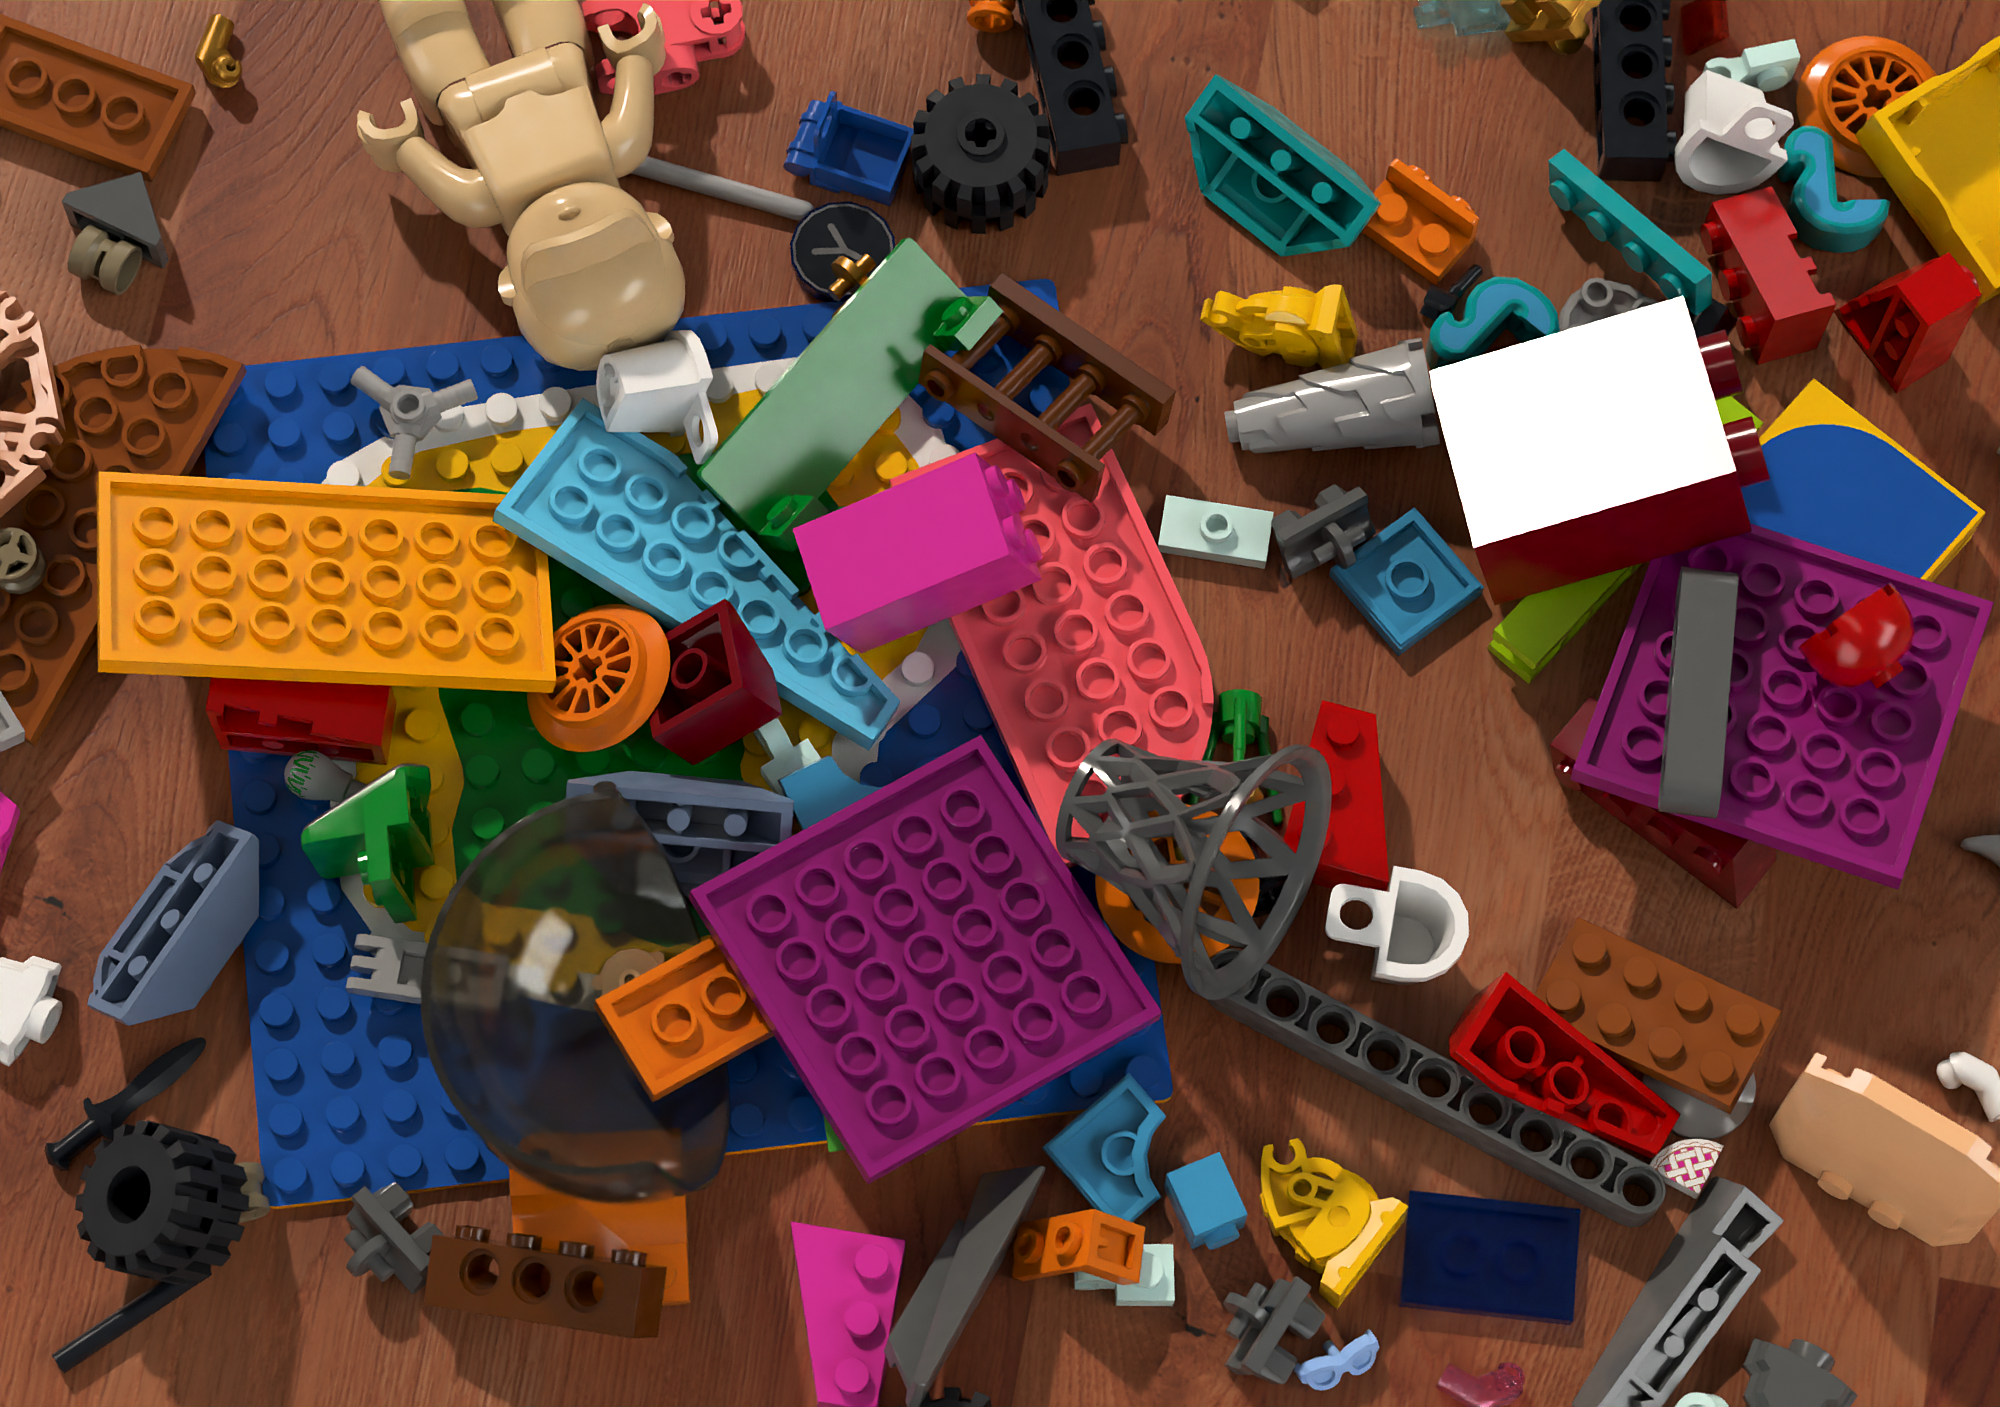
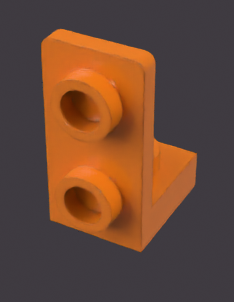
[1012,1209,1145,1286]

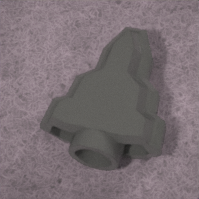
[1742,1338,1858,1407]

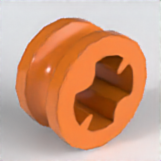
[967,0,1016,33]

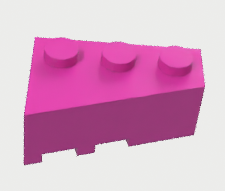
[791,1222,905,1407]

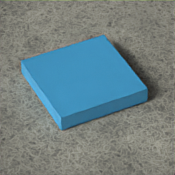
[1329,507,1484,656]

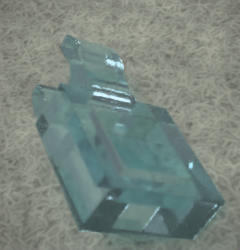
[1413,0,1510,37]

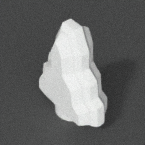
[0,956,63,1067]

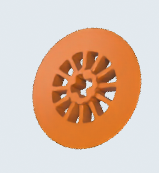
[1796,36,1937,178]
[527,604,671,752]
[1095,804,1259,964]

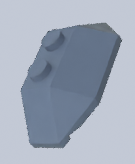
[563,771,794,897]
[87,820,259,1026]

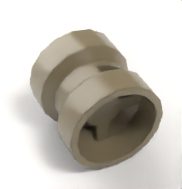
[68,225,142,295]

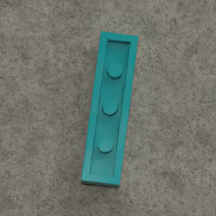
[1548,149,1712,316]

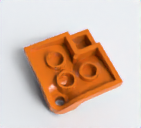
[509,1131,691,1306]

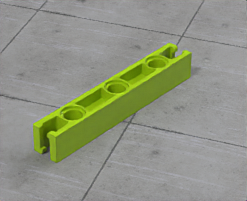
[1487,396,1764,684]

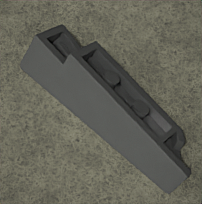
[884,1165,1046,1407]
[1572,1176,1784,1407]

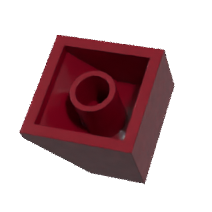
[649,599,782,766]

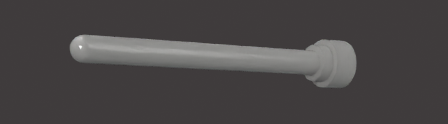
[630,156,815,222]

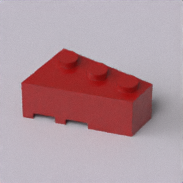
[1701,186,1837,365]
[1833,252,1982,393]
[205,677,397,765]
[1284,700,1389,892]

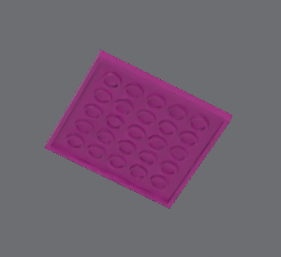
[1570,524,1994,890]
[689,735,1162,1185]

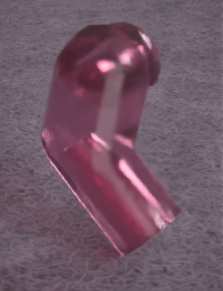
[1436,1362,1526,1407]

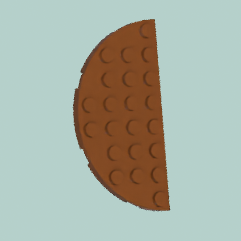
[0,345,247,747]

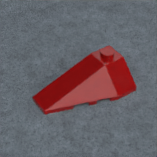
[1449,972,1681,1158]

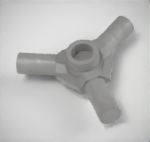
[350,366,478,480]

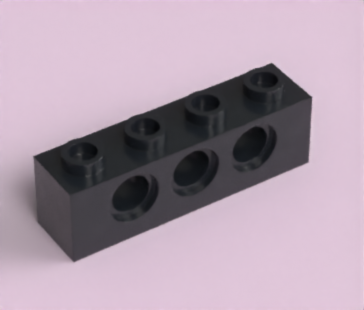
[1016,0,1128,176]
[1591,0,1677,182]

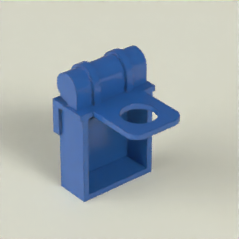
[783,91,914,206]

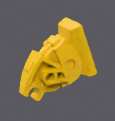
[1200,284,1359,369]
[1259,1138,1409,1309]

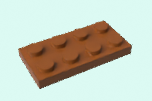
[0,14,196,182]
[1534,917,1782,1114]

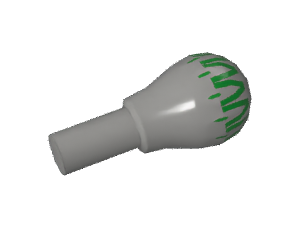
[284,750,367,803]

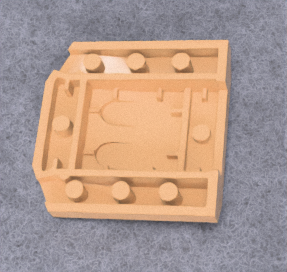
[1769,1053,2000,1247]

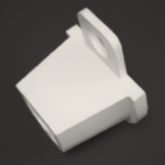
[1675,70,1794,195]
[596,330,718,464]
[1325,866,1469,985]

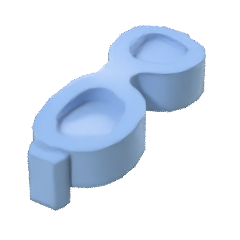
[1294,1329,1379,1390]

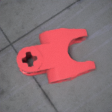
[582,0,745,95]

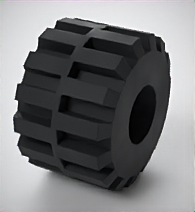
[911,74,1051,234]
[75,1121,249,1285]

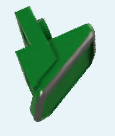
[301,764,435,924]

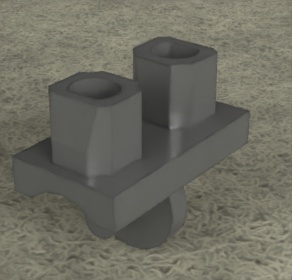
[1271,484,1376,579]
[344,1182,444,1294]
[1223,1277,1326,1385]

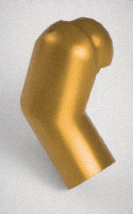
[195,14,242,88]

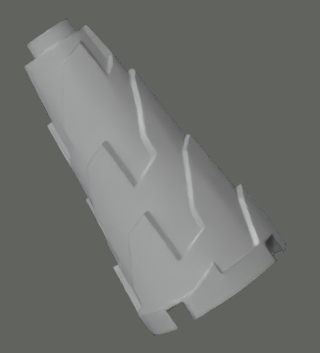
[1224,337,1440,454]

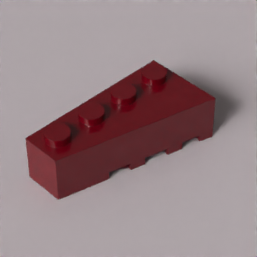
[1550,697,1776,909]

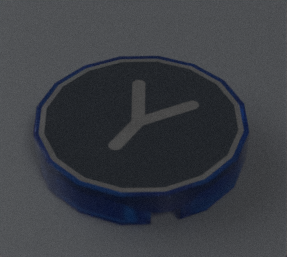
[790,201,895,302]

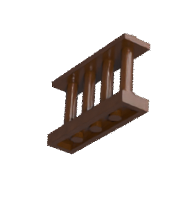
[918,273,1176,503]

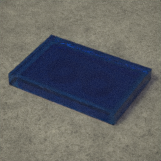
[1399,1190,1581,1325]

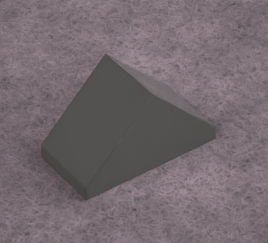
[62,172,169,269]

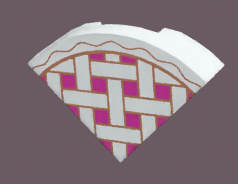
[1650,1139,1724,1199]

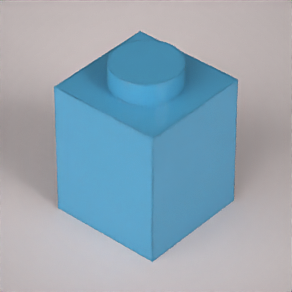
[1164,1152,1248,1250]

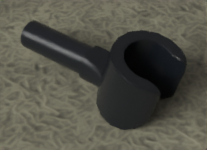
[1420,264,1483,321]

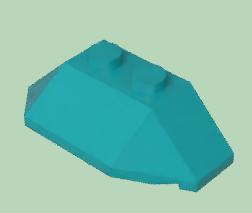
[1184,74,1381,257]

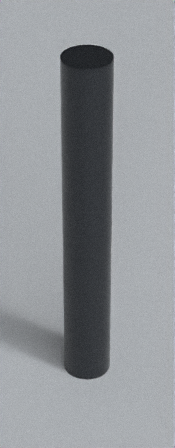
[51,1273,212,1374]

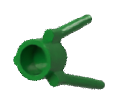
[1187,689,1283,826]

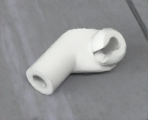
[1936,1051,2000,1122]

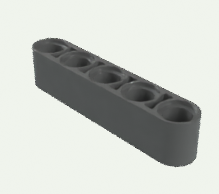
[1658,566,1738,819]

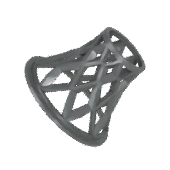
[1056,739,1332,1000]

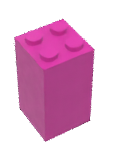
[793,453,1043,654]

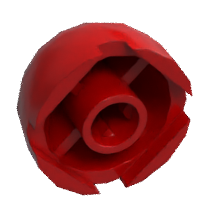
[1798,582,1915,689]

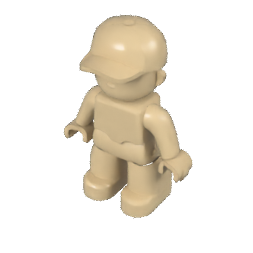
[356,0,685,371]

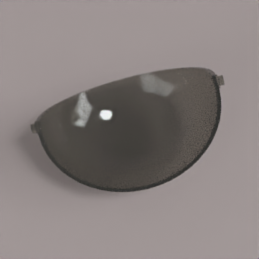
[421,781,730,1205]

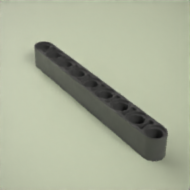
[1207,949,1666,1227]

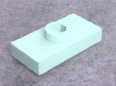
[1158,495,1274,569]

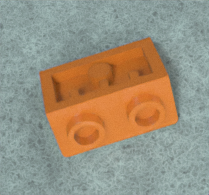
[1361,158,1480,286]

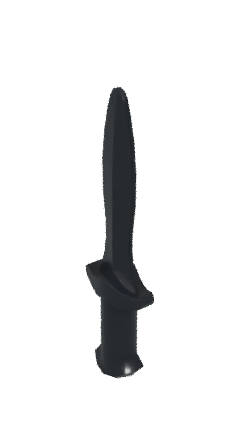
[44,1037,206,1171]

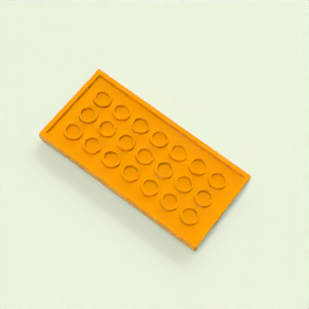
[97,471,556,693]

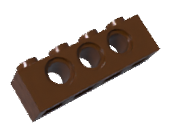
[423,1225,667,1339]

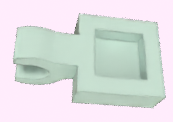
[1703,39,1800,92]
[753,718,821,817]
[1074,1244,1175,1306]

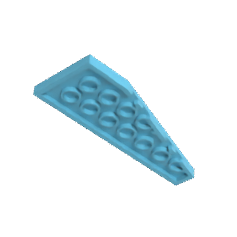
[493,398,900,751]

